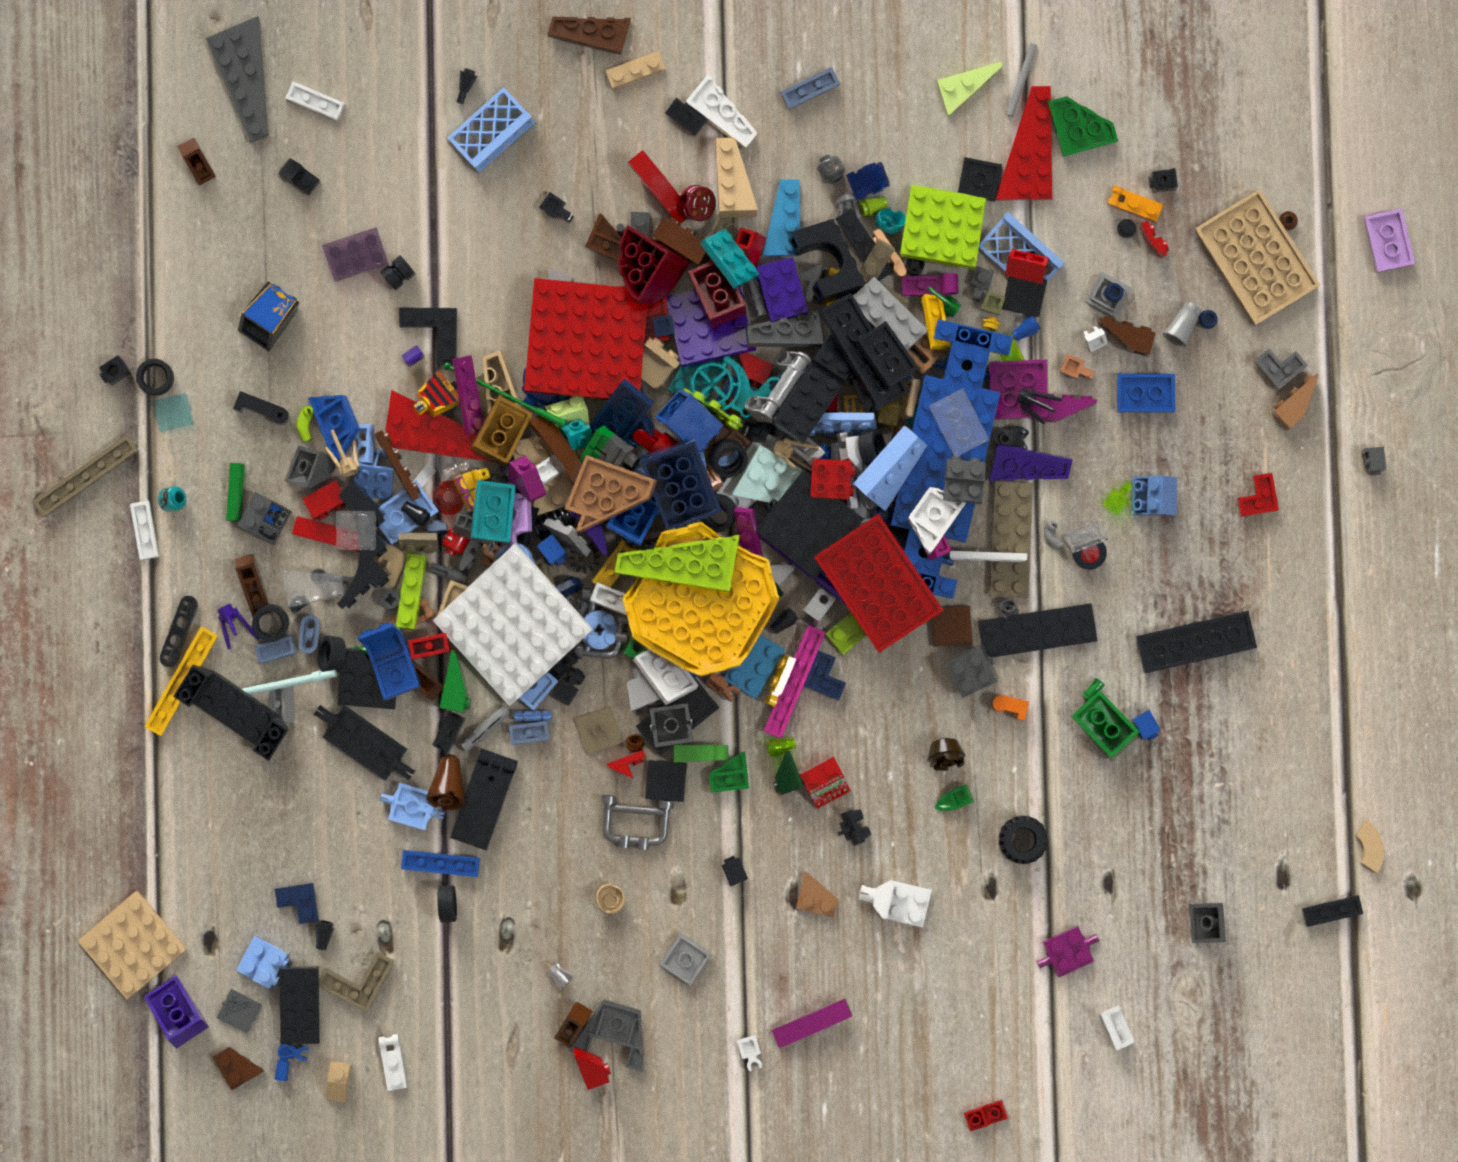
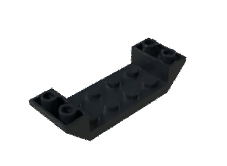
[173,665,289,761]

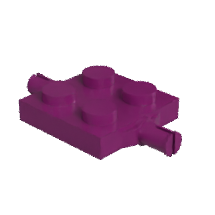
[1037,926,1100,977]

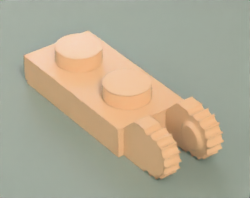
[872,229,907,278]

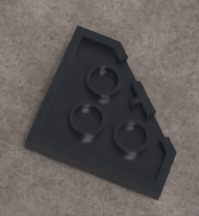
[338,648,397,709]

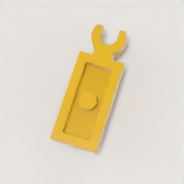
[765,655,796,707]

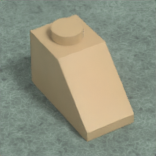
[326,1061,352,1102]

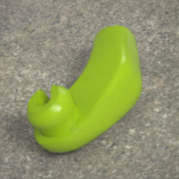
[296,406,314,443]

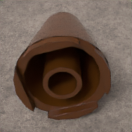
[426,754,465,810]

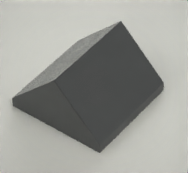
[1190,902,1226,943]

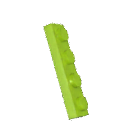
[396,553,427,631]

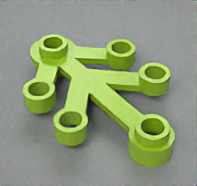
[683,388,743,431]

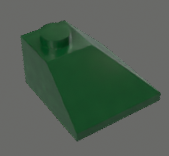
[773,751,804,795]

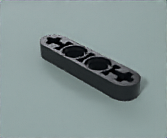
[160,596,198,667]

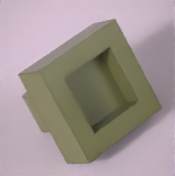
[981,291,1005,316]

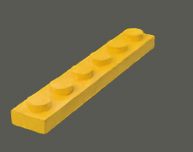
[144,626,219,736]

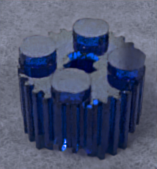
[846,162,890,200]

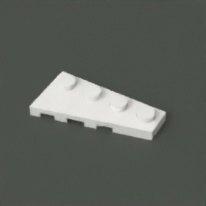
[685,73,757,149]

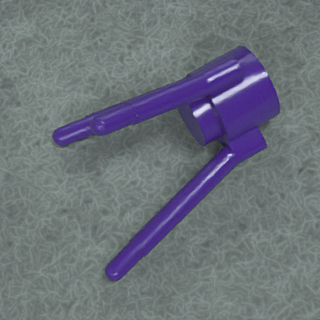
[217,604,260,649]

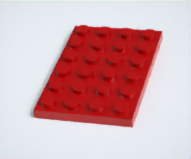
[814,514,944,653]

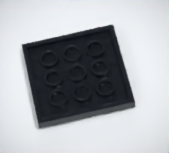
[756,470,864,579]

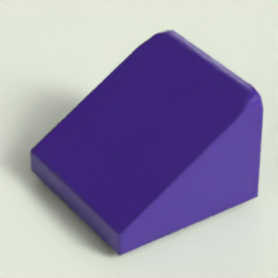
[402,345,424,367]

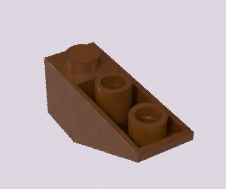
[1097,316,1156,357]

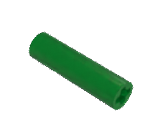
[226,463,245,522]

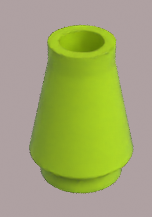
[859,196,888,217]

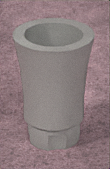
[1163,302,1202,347]

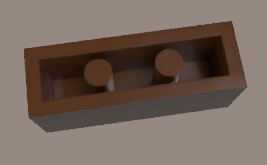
[652,217,710,267]

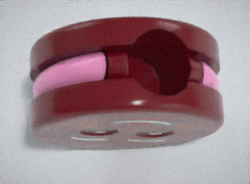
[679,185,716,222]

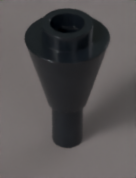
[456,68,478,104]

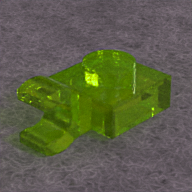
[1102,481,1133,515]

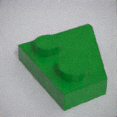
[709,751,749,793]

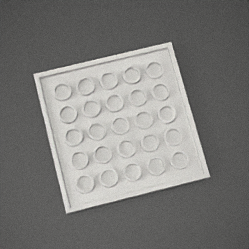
[433,543,593,706]

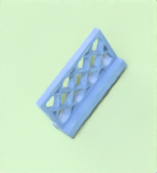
[448,87,535,173]
[979,212,1065,282]

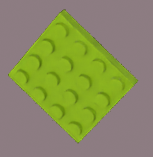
[900,184,986,270]

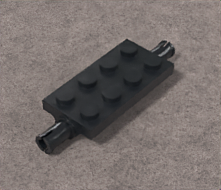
[314,705,416,781]

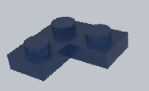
[804,650,846,701]
[275,883,319,924]

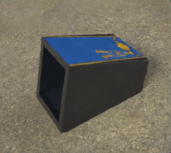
[238,281,300,352]

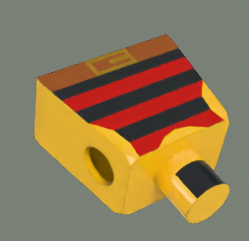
[413,370,460,417]

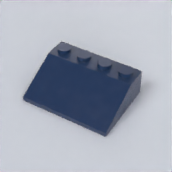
[639,440,722,530]

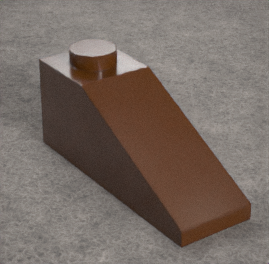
[235,554,271,617]

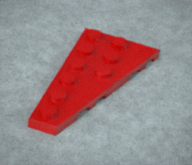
[995,86,1053,201]
[385,390,495,463]

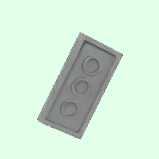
[853,277,928,351]

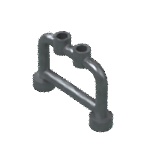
[575,586,629,660]
[601,795,674,850]

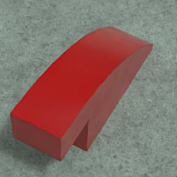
[628,150,687,224]

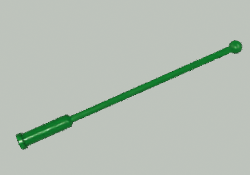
[444,363,567,429]

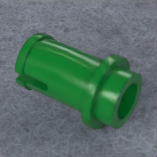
[1082,678,1105,701]

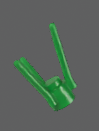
[920,275,961,318]

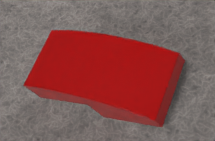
[1139,221,1169,259]
[964,1099,1009,1132]

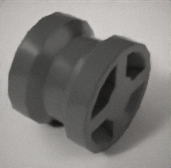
[381,590,400,610]

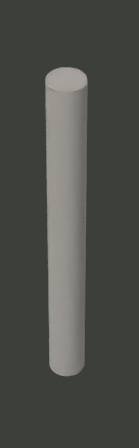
[1006,43,1037,117]

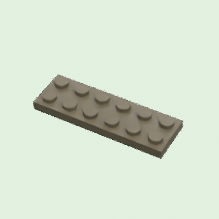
[990,481,1033,598]

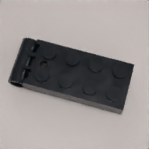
[450,749,518,851]

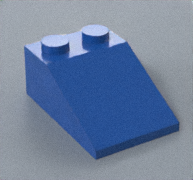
[606,499,659,545]

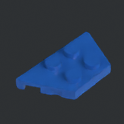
[308,395,360,462]

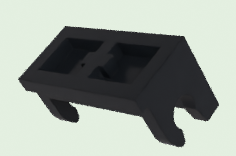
[432,710,466,753]

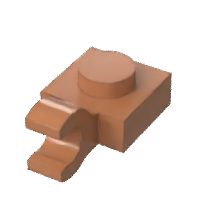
[1060,354,1095,380]
[705,673,740,702]

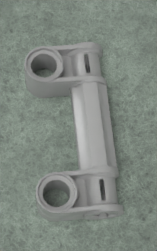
[745,351,811,423]

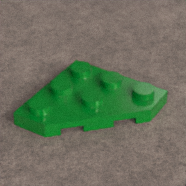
[1048,96,1118,157]

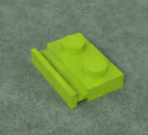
[825,613,867,655]

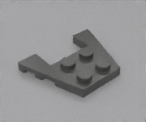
[570,1000,643,1072]

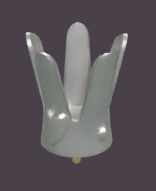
[546,962,574,990]

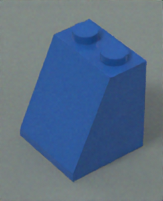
[655,389,723,452]

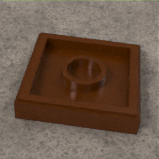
[932,605,973,647]

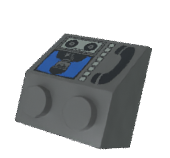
[237,492,292,545]

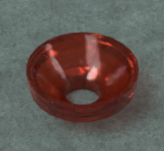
[432,480,467,515]

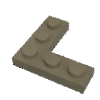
[859,239,909,307]
[319,952,395,1012]

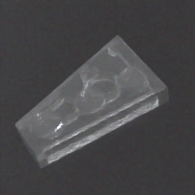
[281,570,345,608]

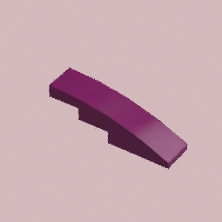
[771,998,853,1048]

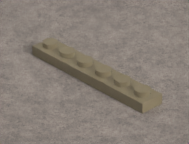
[33,435,139,517]

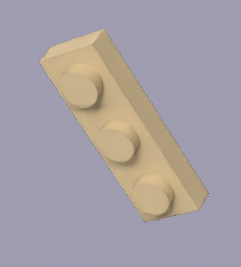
[605,51,665,90]

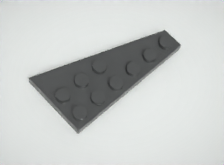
[206,16,269,143]

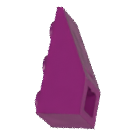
[1037,394,1097,423]

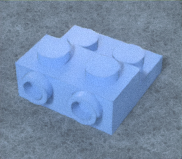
[236,936,290,989]

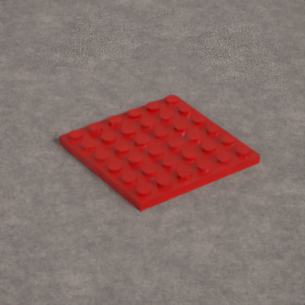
[524,278,647,400]

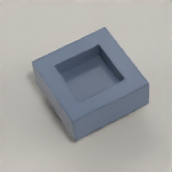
[427,520,448,535]

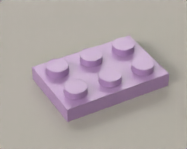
[1364,209,1415,273]

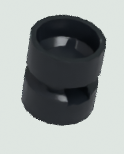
[380,255,416,291]

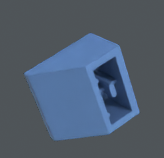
[1132,475,1177,516]

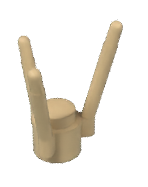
[325,430,360,477]
[773,438,819,471]

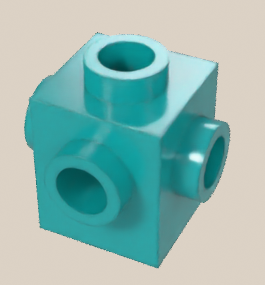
[560,419,592,451]

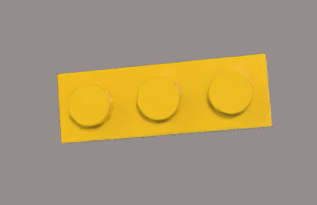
[921,294,951,350]

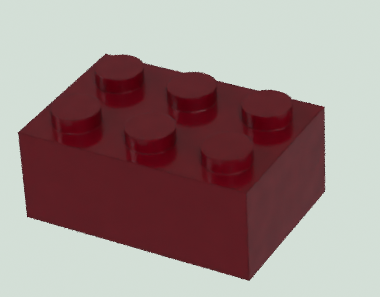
[688,261,747,328]

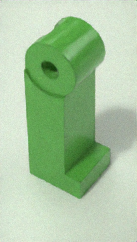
[674,745,729,763]

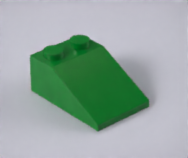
[440,651,472,713]
[1071,690,1140,762]

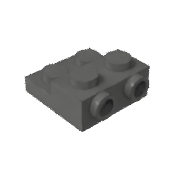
[943,456,986,504]

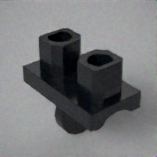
[837,809,871,846]

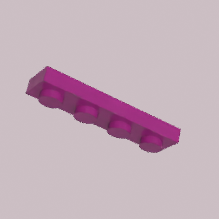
[452,355,484,435]

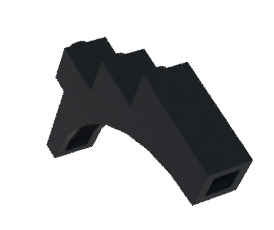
[337,481,391,609]

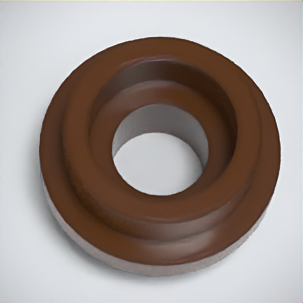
[1279,211,1298,231]
[625,734,644,752]

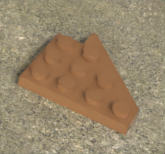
[565,455,657,533]

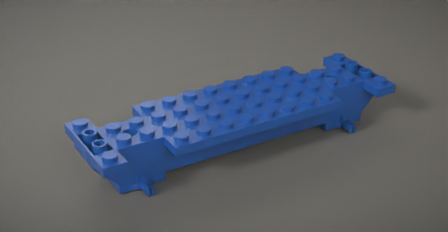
[890,319,1013,599]

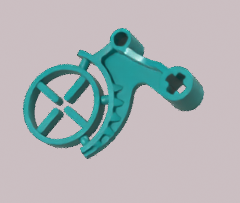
[691,356,780,418]

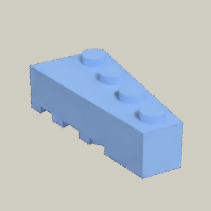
[853,426,927,511]

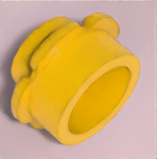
[982,316,1001,332]

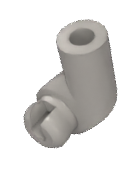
[1044,521,1063,550]

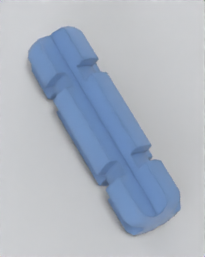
[514,711,552,721]

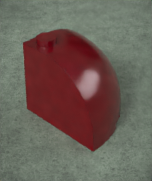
[618,225,690,304]

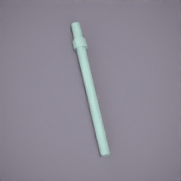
[242,670,337,695]

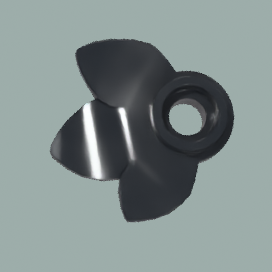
[994,426,1029,449]

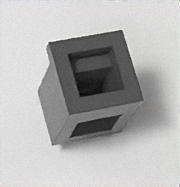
[1361,447,1386,476]

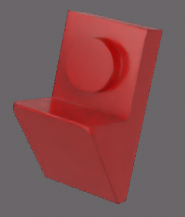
[607,750,646,779]

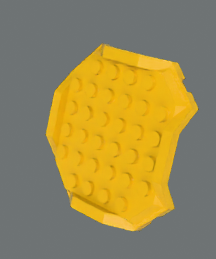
[622,522,779,677]

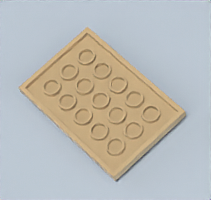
[1194,189,1320,326]

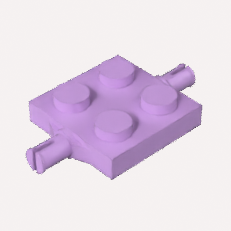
[508,482,532,547]

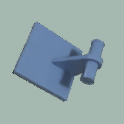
[354,448,394,500]

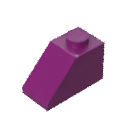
[508,455,546,503]

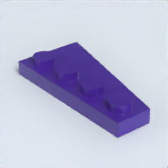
[989,443,1073,481]

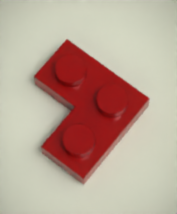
[1237,473,1279,517]

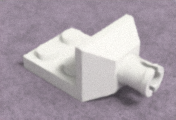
[858,880,932,928]

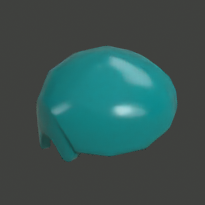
[876,207,906,235]

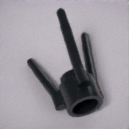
[1016,388,1062,424]

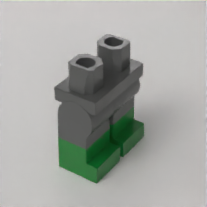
[579,425,639,469]

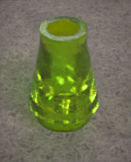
[766,737,796,758]

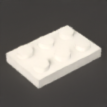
[633,650,698,705]

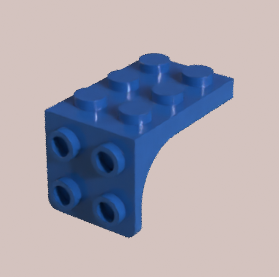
[357,622,421,701]

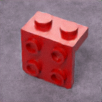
[811,459,855,501]

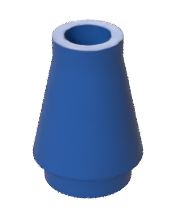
[1012,316,1041,341]

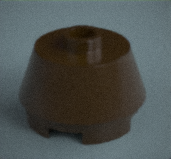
[927,738,965,771]

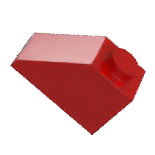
[738,352,774,388]
[573,1048,611,1090]

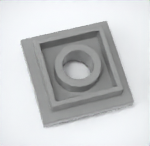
[1085,272,1132,318]

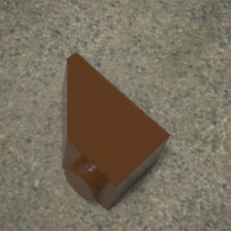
[178,138,216,186]
[554,1001,593,1048]

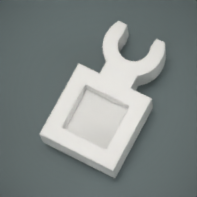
[737,1035,762,1071]

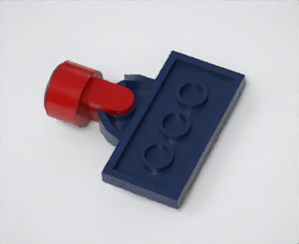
[589,378,678,454]

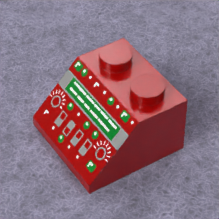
[800,757,851,809]

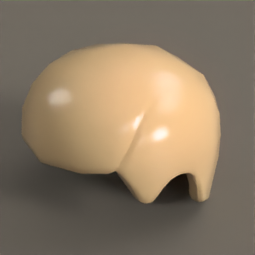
[596,884,625,914]

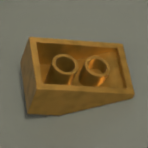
[470,395,533,467]

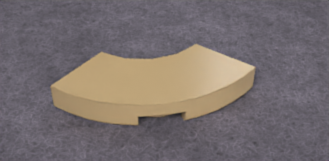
[1355,820,1384,873]

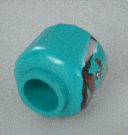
[158,486,187,512]

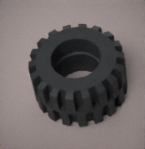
[998,816,1048,864]

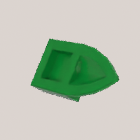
[935,784,974,811]

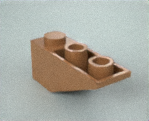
[1272,373,1319,430]

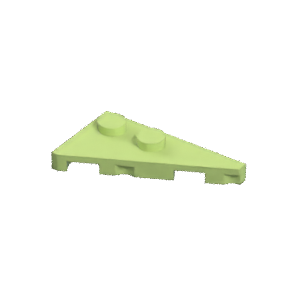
[937,62,1002,116]

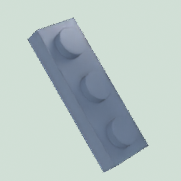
[781,67,840,110]

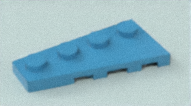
[762,180,801,257]

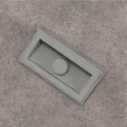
[269,686,295,723]

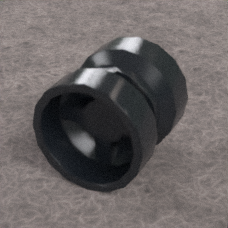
[905,258,925,276]

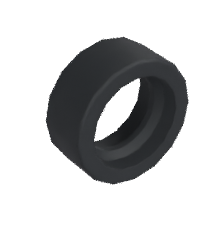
[136,358,174,396]
[858,429,886,467]
[709,439,748,478]
[700,494,736,533]
[252,604,289,642]
[317,636,346,673]
[437,885,457,923]

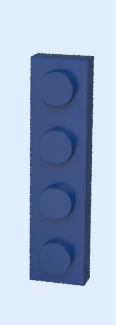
[401,850,480,877]

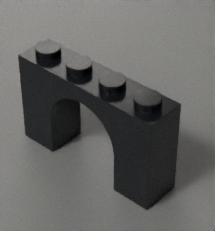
[789,219,865,305]

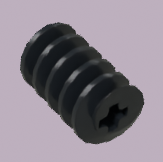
[534,508,575,540]

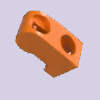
[992,695,1029,721]

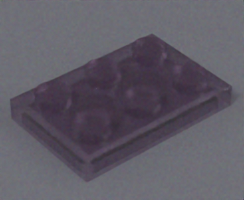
[322,227,389,282]

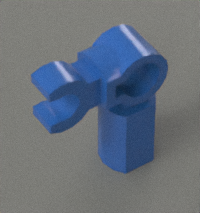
[274,1044,309,1081]

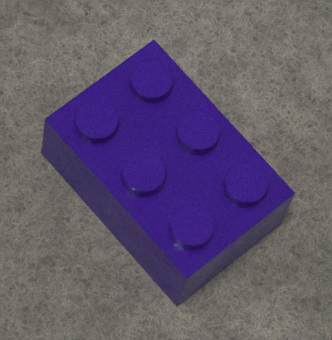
[756,257,808,323]

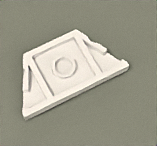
[908,487,966,555]

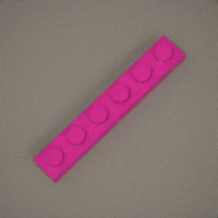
[764,625,826,738]

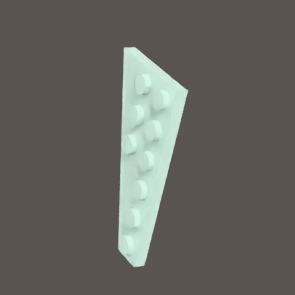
[731,445,848,505]

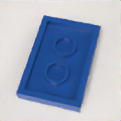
[1117,374,1175,413]

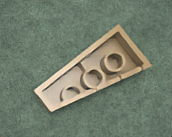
[715,138,758,218]
[482,351,529,425]

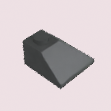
[285,445,335,489]

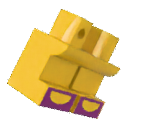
[452,468,490,512]

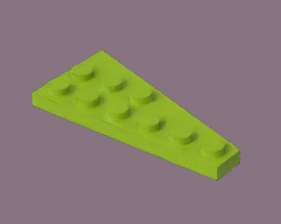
[615,535,739,593]

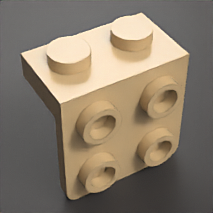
[641,337,680,389]

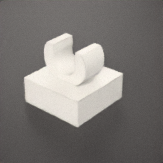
[1084,326,1108,352]

